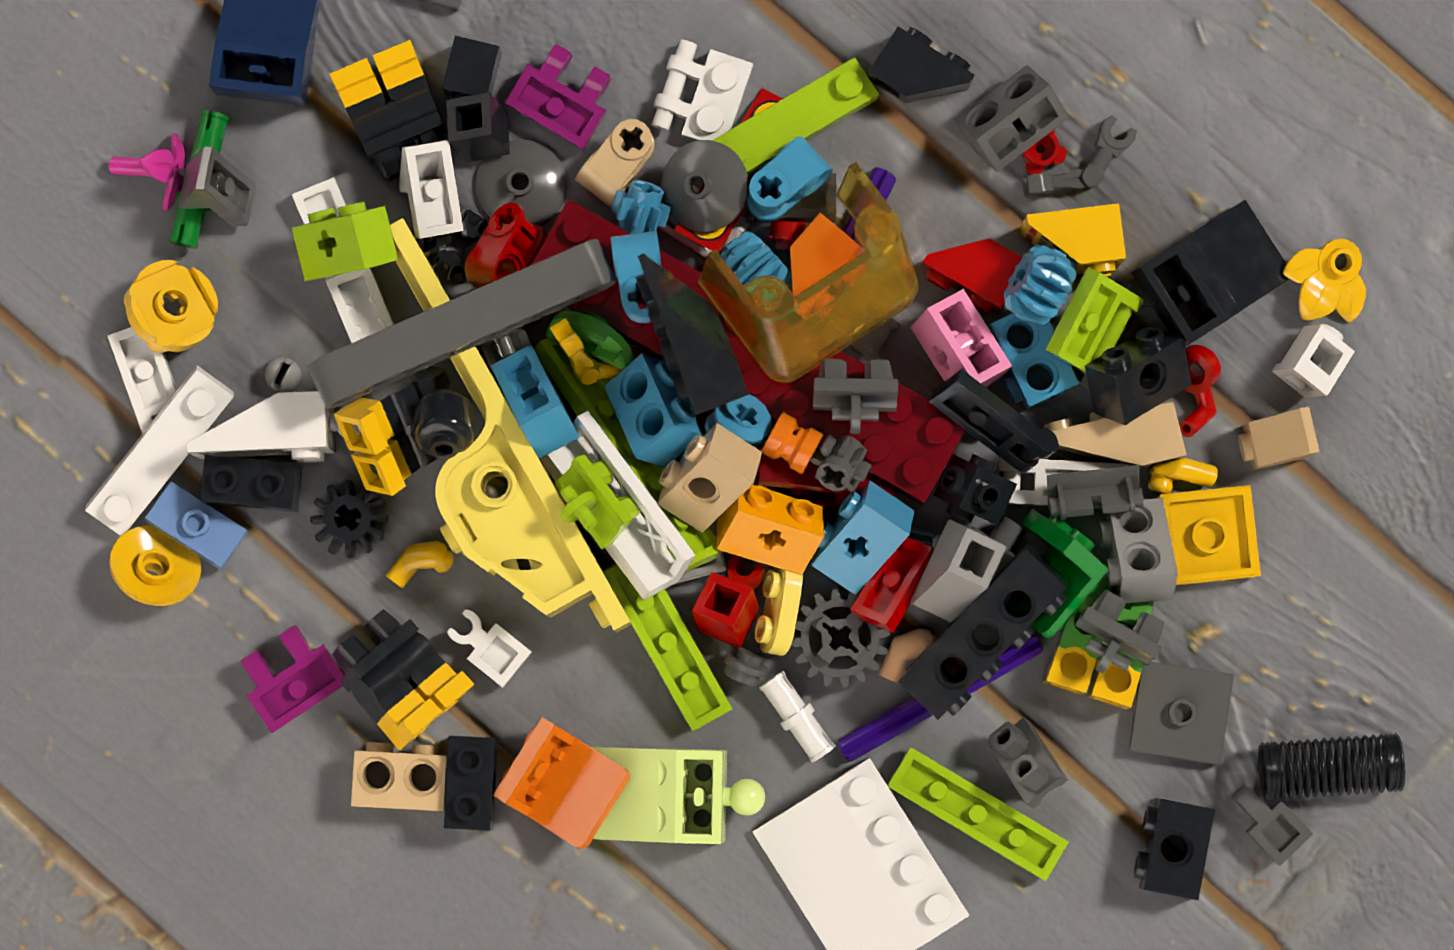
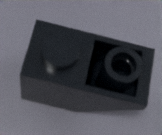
[868,26,975,103]

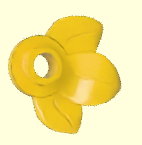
[1283,238,1366,322]

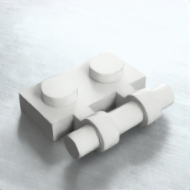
[651,39,753,141]

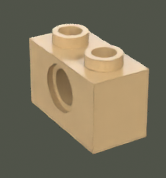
[657,423,762,533]

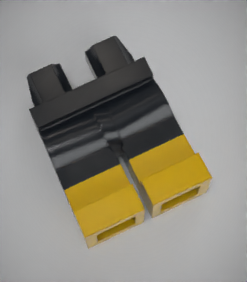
[329,40,447,181]
[334,366,450,496]
[332,609,474,751]

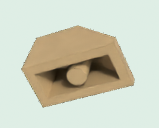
[1238,406,1319,470]

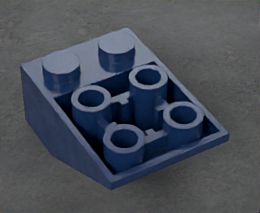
[209,0,320,106]

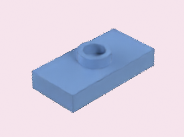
[145,481,247,571]

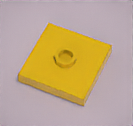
[1158,485,1261,585]

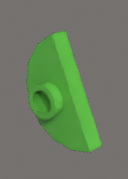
[545,311,634,370]

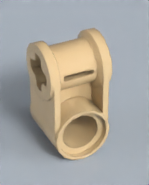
[575,119,655,208]

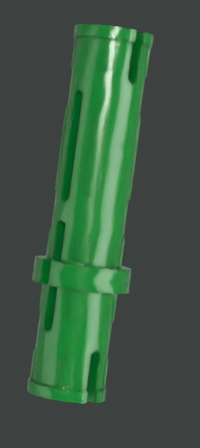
[168,110,230,249]

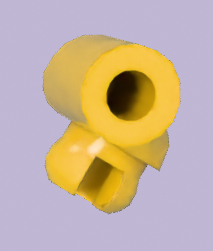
[1148,458,1218,494]
[385,541,454,589]

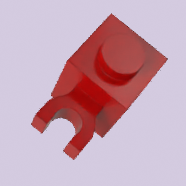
[692,554,766,648]

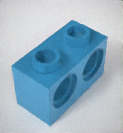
[988,313,1079,410]
[491,344,580,459]
[604,353,703,467]

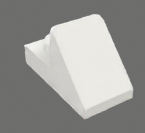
[399,140,464,239]

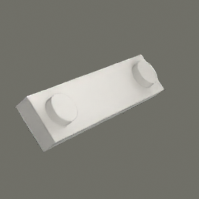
[85,365,234,536]

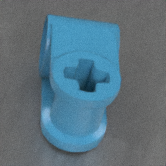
[747,136,833,222]
[611,231,662,324]

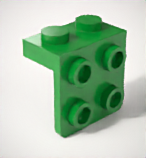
[1007,508,1109,638]

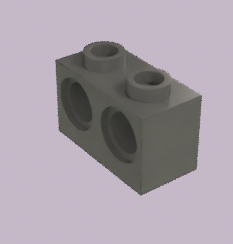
[954,65,1070,172]

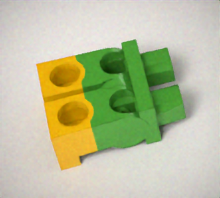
[1042,576,1154,710]

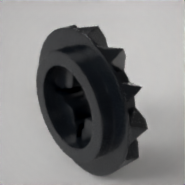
[423,210,488,282]

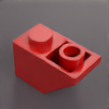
[920,238,1022,314]

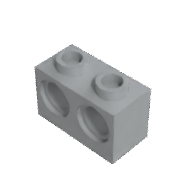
[1098,498,1178,603]

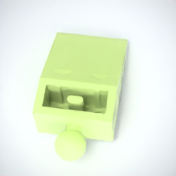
[592,747,765,844]

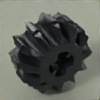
[310,480,389,558]

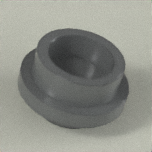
[724,647,769,686]

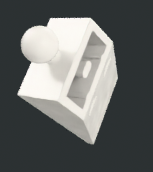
[186,391,361,463]

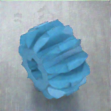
[719,231,792,309]
[1004,244,1076,326]

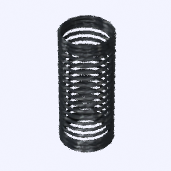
[1258,732,1405,801]

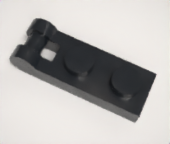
[929,369,1059,473]

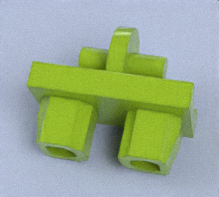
[554,454,640,549]

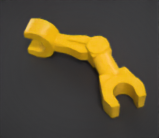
[550,318,644,385]

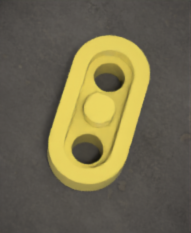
[755,567,803,656]

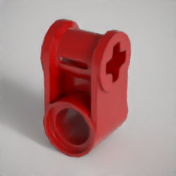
[465,202,547,287]

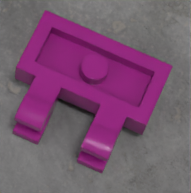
[505,43,612,150]
[240,625,345,733]

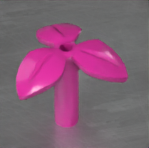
[109,133,186,211]

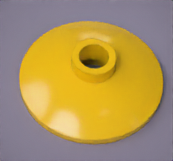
[109,525,201,606]

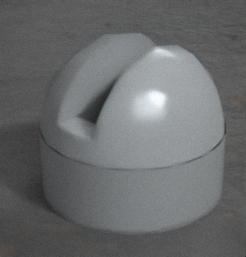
[265,357,302,393]

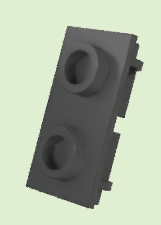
[1047,465,1144,520]

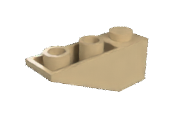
[1044,402,1187,469]

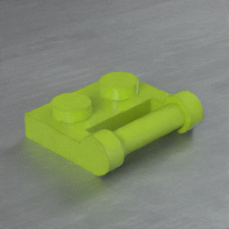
[1045,268,1144,374]

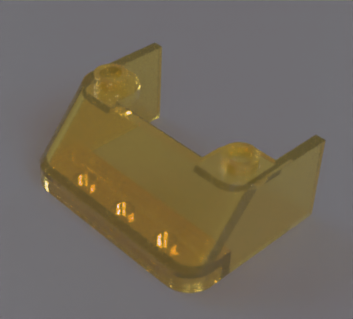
[698,162,919,382]

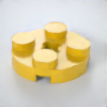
[123,260,218,353]

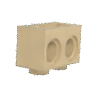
[351,742,448,811]

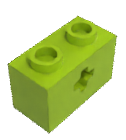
[292,201,398,281]

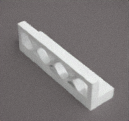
[539,411,695,600]

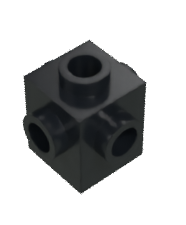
[933,454,1017,525]

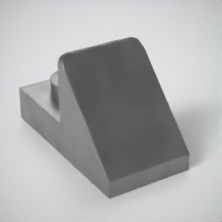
[179,147,256,226]

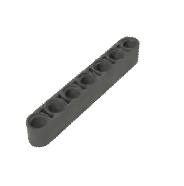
[307,239,617,409]

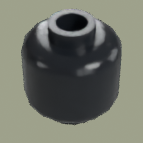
[414,388,474,459]

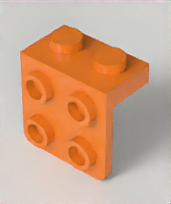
[493,717,630,849]

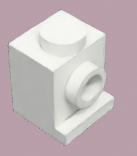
[1272,324,1355,398]

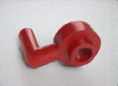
[1179,345,1221,437]

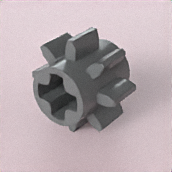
[810,435,872,492]

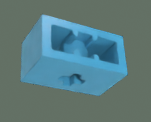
[811,481,914,595]

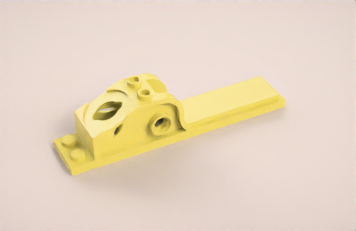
[390,218,632,633]

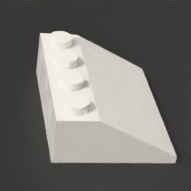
[752,758,970,950]

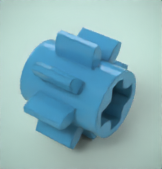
[611,181,671,234]

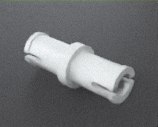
[759,671,835,763]

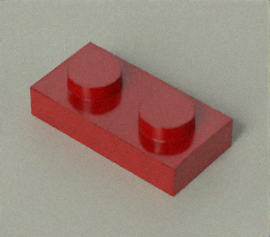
[850,537,934,633]

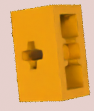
[716,485,824,575]

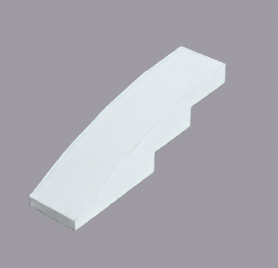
[292,177,394,343]

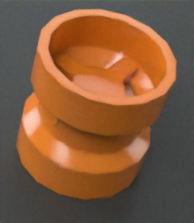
[762,412,824,475]

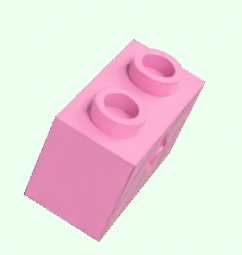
[910,289,1012,388]

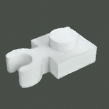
[447,609,532,688]

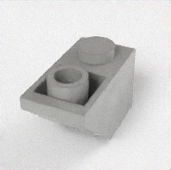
[909,519,1007,622]

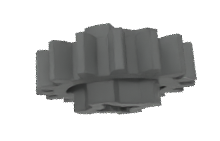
[791,588,890,688]

